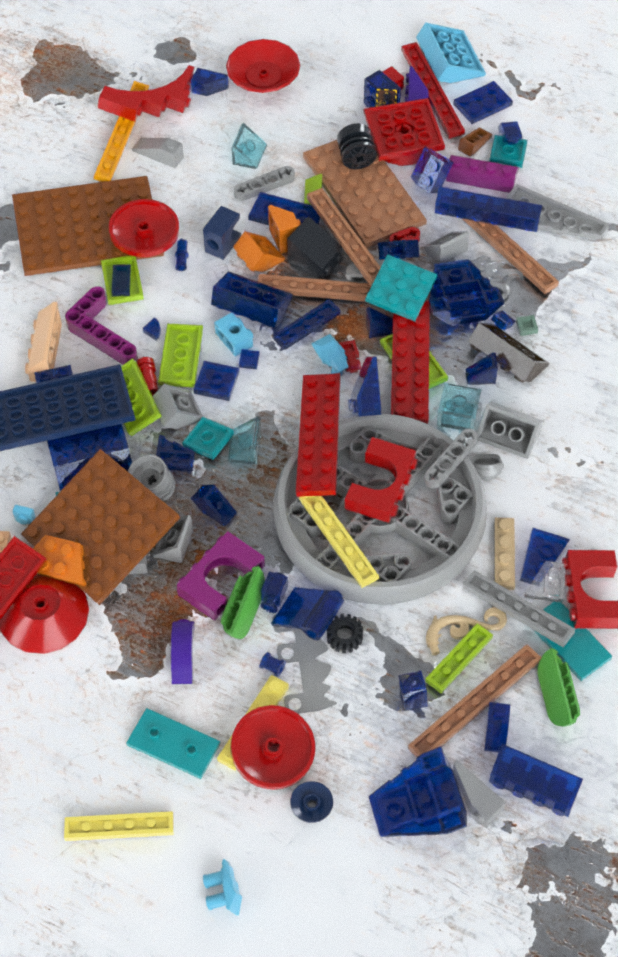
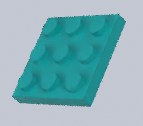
[365,254,437,322]

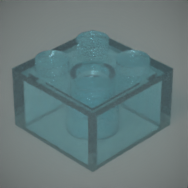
[437,383,482,430]

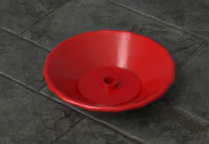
[226,39,301,93]
[0,574,89,654]

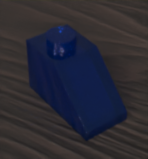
[191,68,229,96]
[378,240,419,260]
[191,484,237,526]
[484,702,510,753]

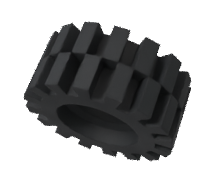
[327,614,363,653]

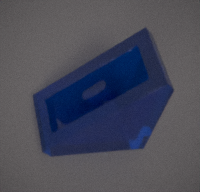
[366,307,393,338]
[465,352,498,385]

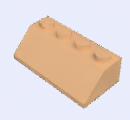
[25,302,62,382]

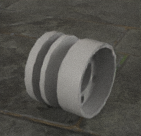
[128,455,176,502]

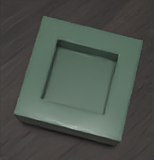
[516,315,538,336]

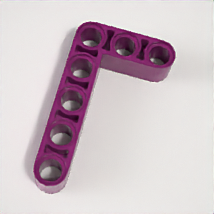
[65,286,138,365]

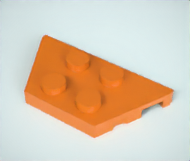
[33,535,86,587]

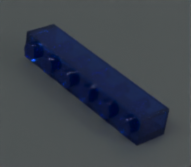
[435,187,543,232]

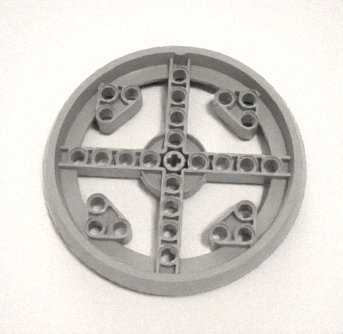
[273,414,487,605]

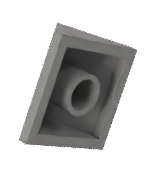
[424,231,469,265]
[153,515,193,563]

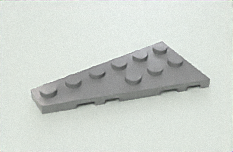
[492,184,609,240]

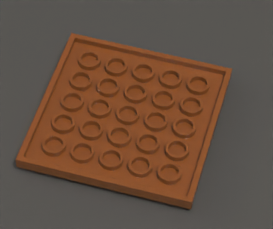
[21,449,180,605]

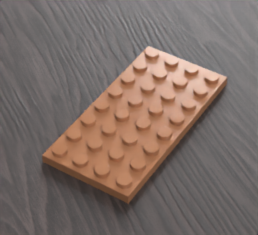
[303,140,427,248]

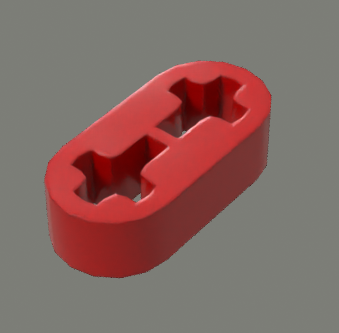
[389,227,421,250]

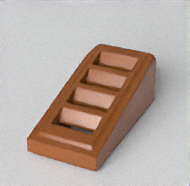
[458,127,493,157]

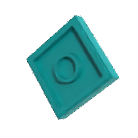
[489,135,528,168]
[182,417,234,460]

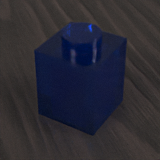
[261,571,288,606]

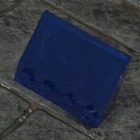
[348,356,382,417]

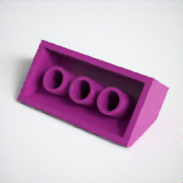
[446,155,519,193]

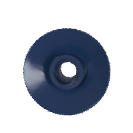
[290,781,333,823]

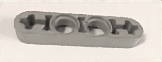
[234,166,295,201]
[424,429,477,489]

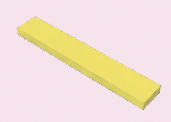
[299,496,379,588]

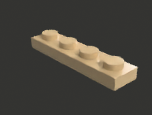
[494,517,515,590]

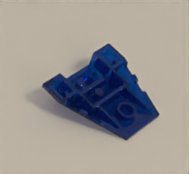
[429,259,504,326]
[368,746,467,837]

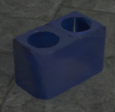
[398,670,428,711]

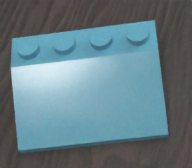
[416,22,486,83]

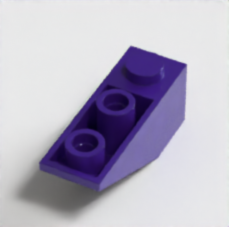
[405,66,428,102]

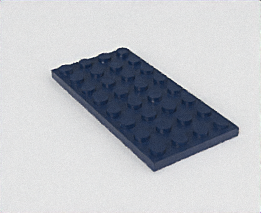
[0,364,135,451]

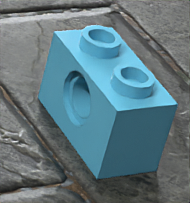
[214,313,254,357]

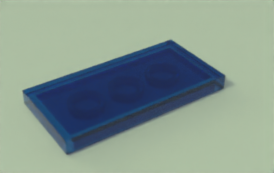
[248,192,321,226]

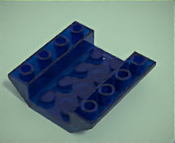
[47,424,132,491]

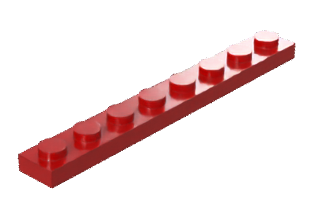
[401,42,465,139]

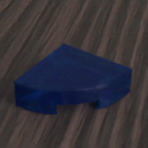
[142,317,161,341]

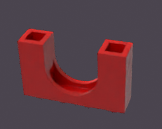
[345,437,418,523]
[562,550,618,629]

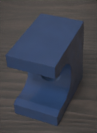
[203,206,241,260]

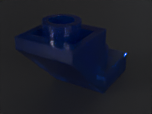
[498,121,522,145]

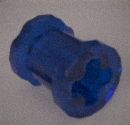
[259,652,286,677]

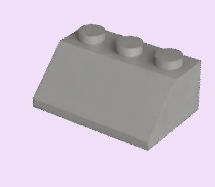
[477,401,544,459]

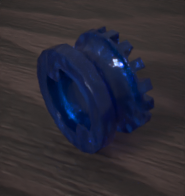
[261,595,281,614]

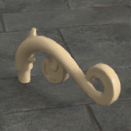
[426,607,507,656]

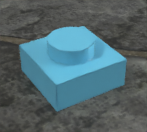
[13,505,36,525]

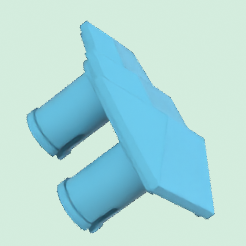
[311,334,348,376]
[203,859,242,916]

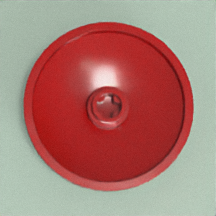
[109,199,179,257]
[230,705,316,790]

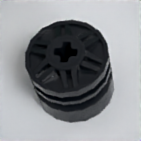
[337,123,377,170]

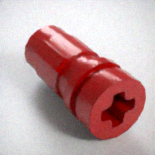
[136,357,158,396]

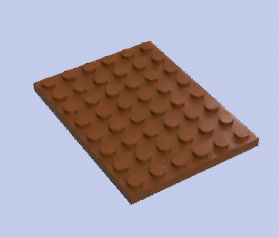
[12,176,164,276]

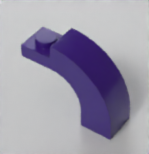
[171,619,195,684]

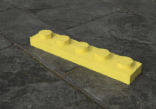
[217,675,289,771]
[64,811,174,841]

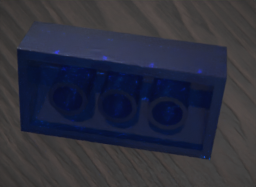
[211,271,293,328]
[489,744,583,817]

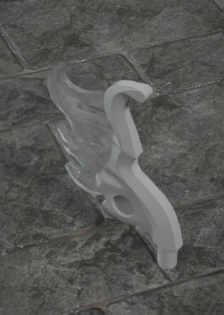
[441,256,524,301]

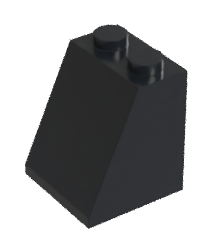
[287,217,343,279]

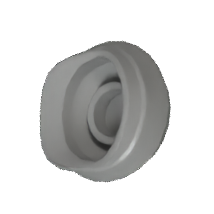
[472,454,504,481]

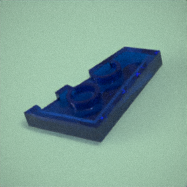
[519,528,570,586]

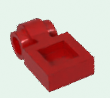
[339,340,361,373]

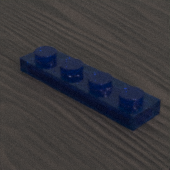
[273,299,340,350]

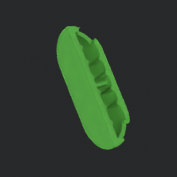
[221,566,265,639]
[538,648,580,727]

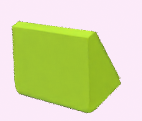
[304,174,322,207]

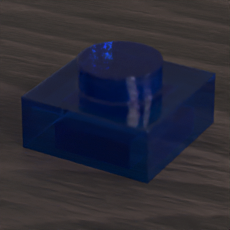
[491,310,516,331]

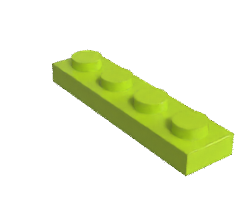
[425,623,493,694]

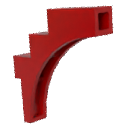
[98,65,196,122]

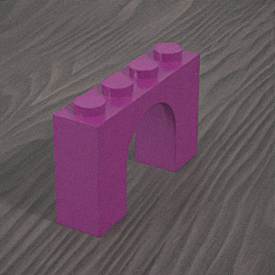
[177,531,265,621]

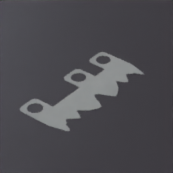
[272,611,337,714]

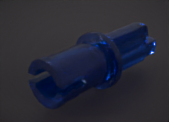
[175,238,189,271]

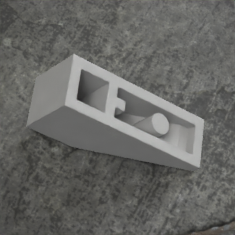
[132,138,184,168]
[453,760,506,827]

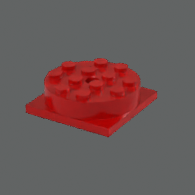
[363,98,445,166]

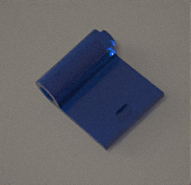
[271,587,344,641]

